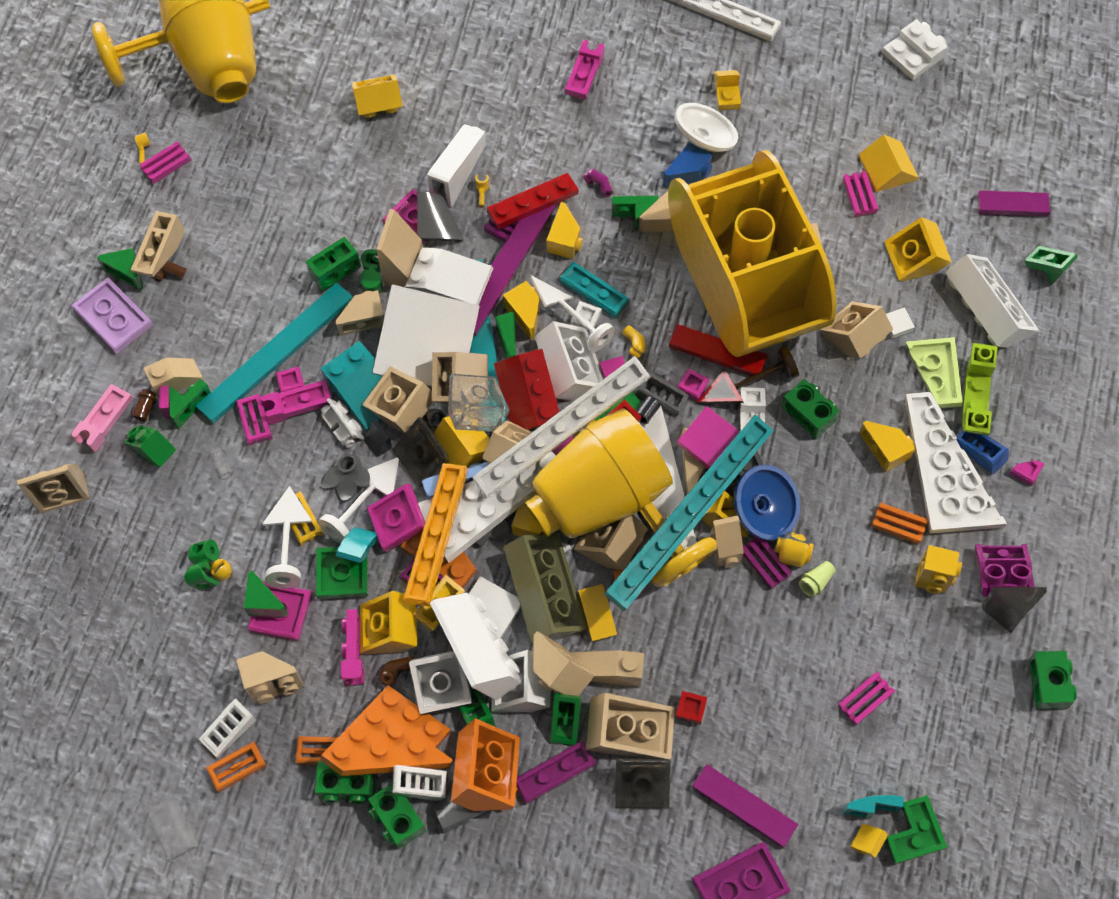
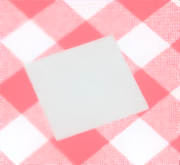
[373,285,480,386]

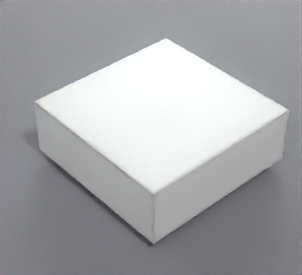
[571,301,602,330]
[886,308,915,338]

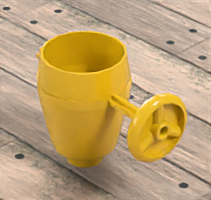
[91,0,271,103]
[525,408,717,587]

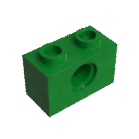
[1028,651,1077,710]

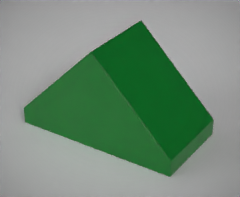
[97,248,143,291]
[244,571,288,618]
[550,693,581,745]

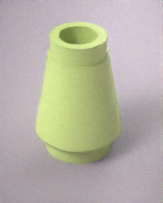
[799,561,836,597]

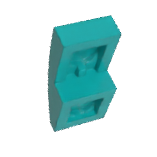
[336,527,378,563]
[843,795,904,819]

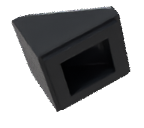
[364,420,392,457]

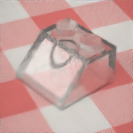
[448,374,510,432]

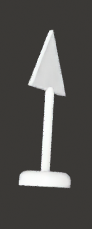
[530,276,615,353]
[318,457,399,544]
[262,486,312,589]

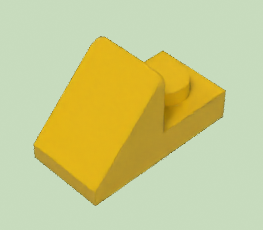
[714,70,741,111]

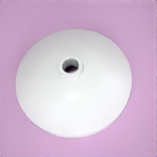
[675,103,738,152]

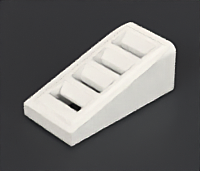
[199,698,256,758]
[393,765,447,801]

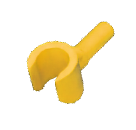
[135,133,150,165]
[475,175,489,207]

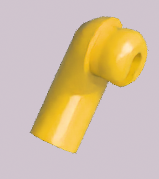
[622,325,646,358]

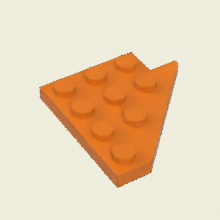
[321,685,453,776]

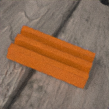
[871,502,928,544]
[295,736,338,765]
[206,742,267,792]

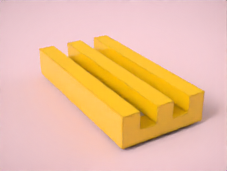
[290,491,324,546]

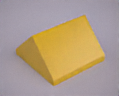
[859,135,919,192]
[430,411,490,468]

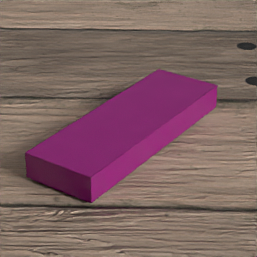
[977,190,1050,217]
[516,740,596,805]

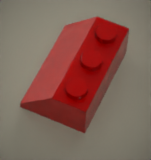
[493,349,559,430]

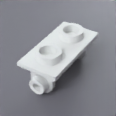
[321,398,365,448]

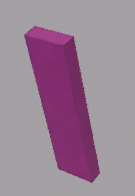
[692,764,799,849]

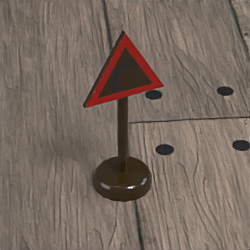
[697,346,799,404]

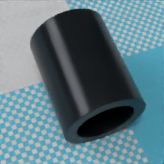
[637,396,660,424]

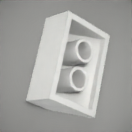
[534,321,604,401]

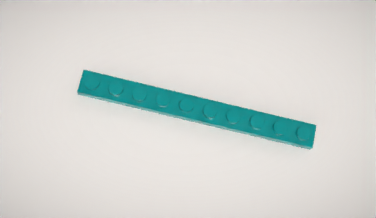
[604,415,774,612]

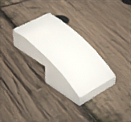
[740,387,766,431]

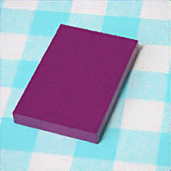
[692,841,791,899]

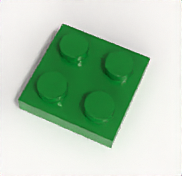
[316,547,368,599]

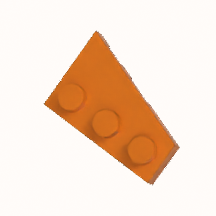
[401,532,477,589]

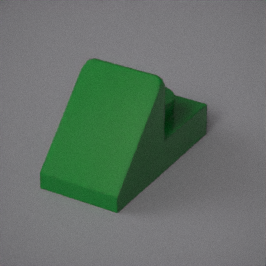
[611,196,658,231]
[1025,246,1078,285]
[169,379,211,429]

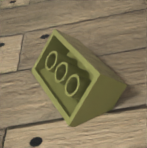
[503,534,588,643]

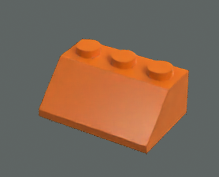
[451,718,520,811]

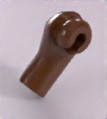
[151,261,187,282]
[379,656,413,685]

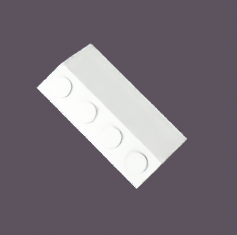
[945,254,1039,348]
[430,593,522,700]

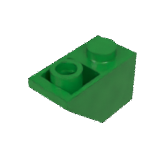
[123,425,177,468]

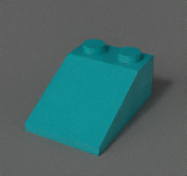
[320,341,383,431]

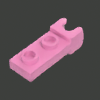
[72,384,133,452]

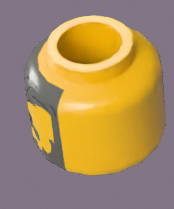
[775,532,814,567]

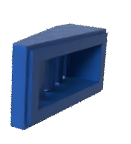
[956,430,1009,474]

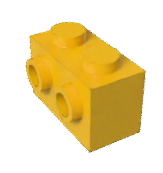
[915,545,962,594]

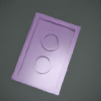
[71,277,153,354]

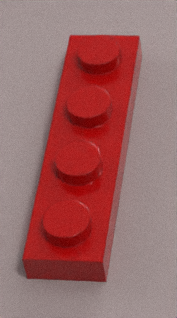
[487,173,579,229]

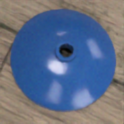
[734,465,800,540]

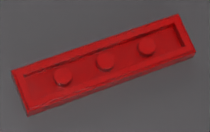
[669,324,768,376]

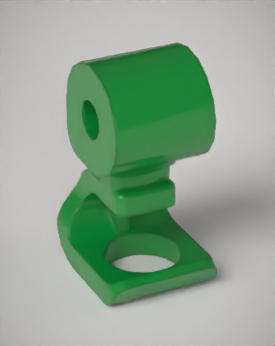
[361,249,383,295]
[184,539,219,590]

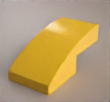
[578,584,617,641]

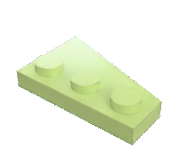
[906,337,963,408]

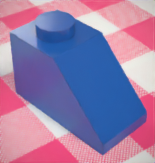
[663,142,713,188]

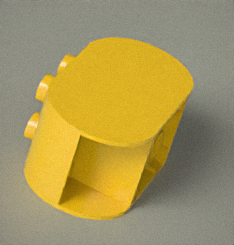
[668,150,837,357]

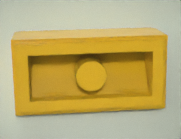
[413,574,465,632]

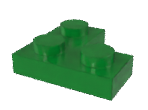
[885,795,948,865]

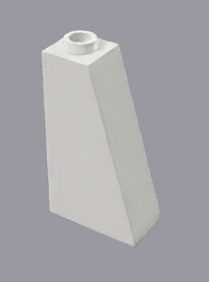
[427,124,486,208]

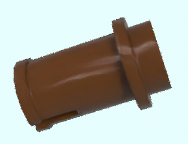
[131,389,157,422]

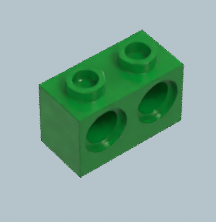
[305,236,361,291]
[781,379,839,439]
[315,761,374,804]
[368,783,426,849]

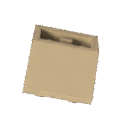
[432,352,488,404]
[237,651,304,704]

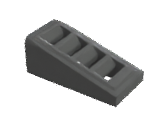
[634,371,689,416]

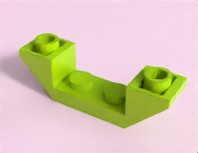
[961,343,997,436]

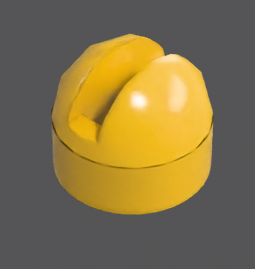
[210,559,232,581]

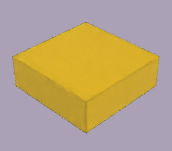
[850,823,888,858]

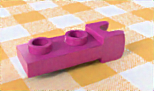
[565,40,605,100]
[261,380,331,425]
[341,609,365,686]

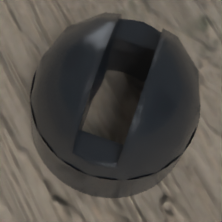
[425,409,446,429]

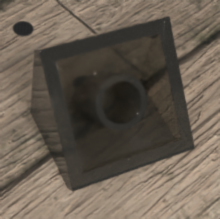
[392,417,450,487]
[982,587,1047,633]
[615,759,671,809]

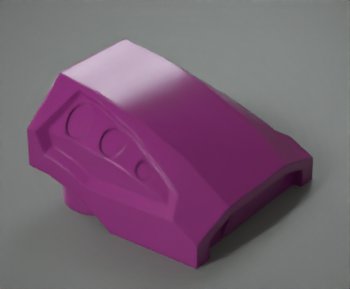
[975,544,1035,602]

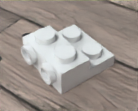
[882,19,948,80]

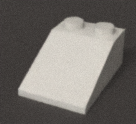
[405,248,493,305]

